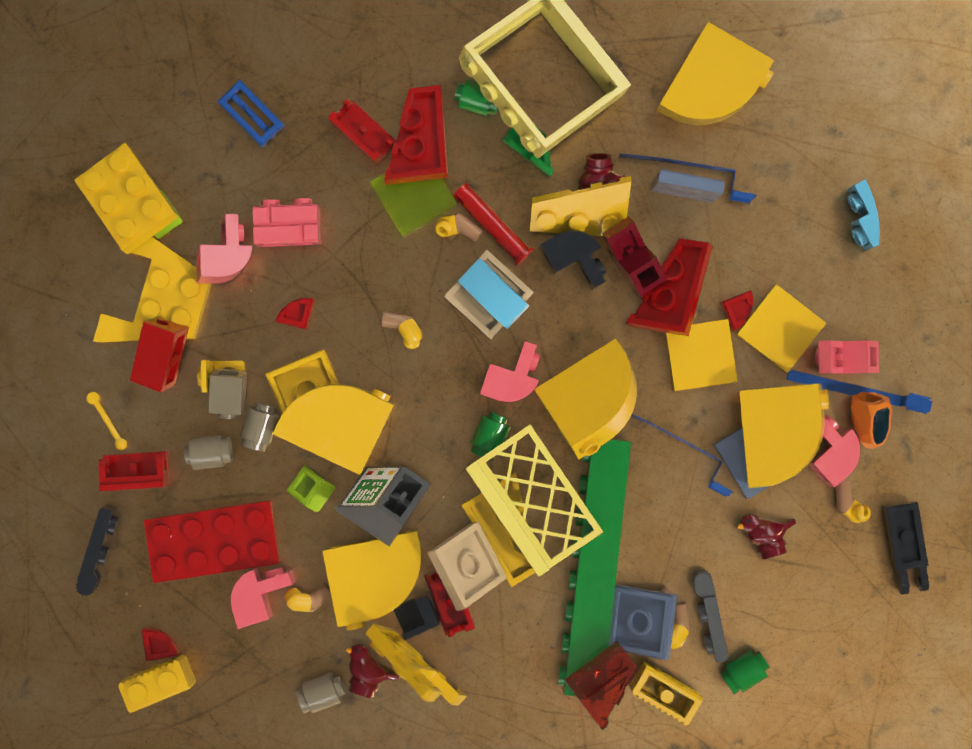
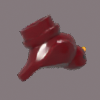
[576,153,626,191]
[737,514,796,560]
[346,643,400,699]

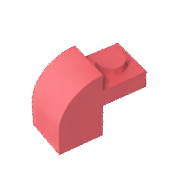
[196,214,252,284]
[815,340,879,374]
[480,341,540,402]
[809,414,860,487]
[231,567,296,629]

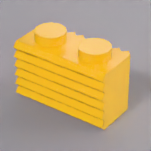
[118,654,196,713]
[629,660,703,726]

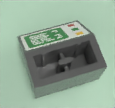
[335,466,431,546]

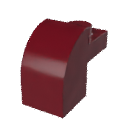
[602,216,667,297]

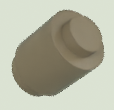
[240,402,279,452]
[184,435,233,470]
[295,672,346,713]

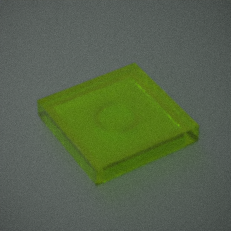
[370,174,457,238]

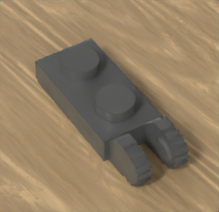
[693,569,729,662]

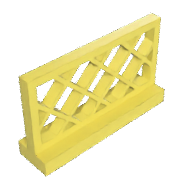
[466,425,603,577]

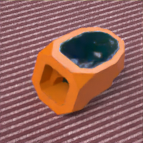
[850,392,892,449]

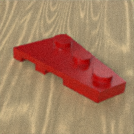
[383,85,449,185]
[626,238,713,337]

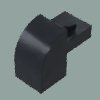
[540,231,607,290]

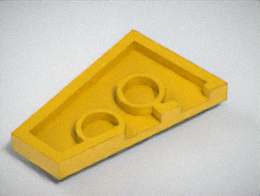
[530,176,631,236]
[461,471,536,587]

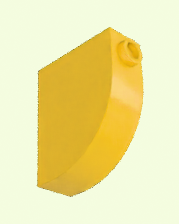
[656,22,774,125]
[534,338,637,460]
[272,384,394,475]
[739,384,829,488]
[322,529,422,630]

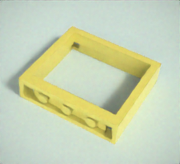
[458,0,631,159]

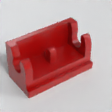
[328,99,396,166]
[130,318,189,393]
[98,451,170,492]
[424,571,475,637]

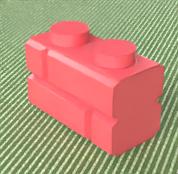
[253,198,321,247]

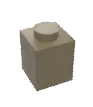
[209,369,247,419]

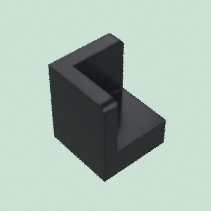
[394,592,440,640]

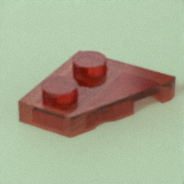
[565,641,638,730]

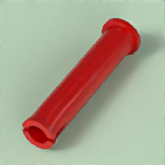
[452,182,534,267]

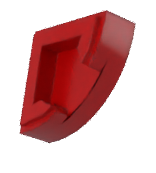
[720,290,754,331]
[275,298,315,330]
[141,628,180,661]

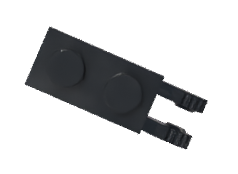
[883,502,929,595]
[76,504,119,596]

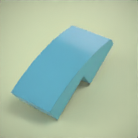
[847,179,880,251]
[458,258,529,329]

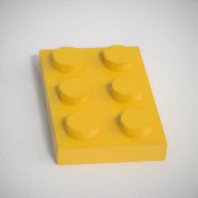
[74,143,179,255]

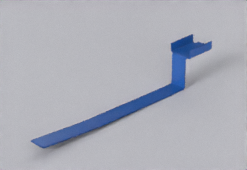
[619,153,757,204]
[787,370,933,414]
[631,414,734,497]

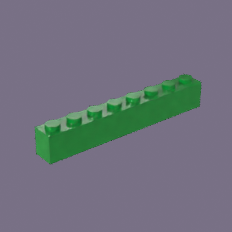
[557,439,631,700]

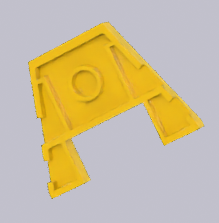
[93,237,212,343]
[365,624,467,706]

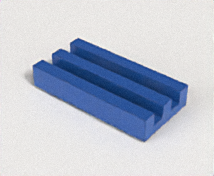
[217,80,285,148]

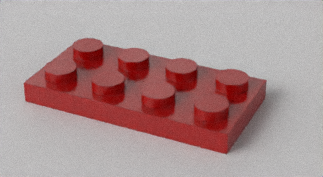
[144,500,281,583]

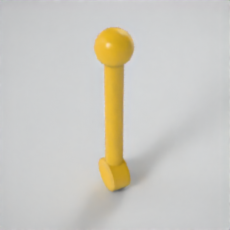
[87,392,127,450]

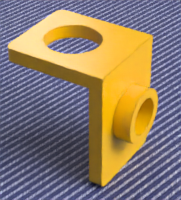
[197,360,245,393]

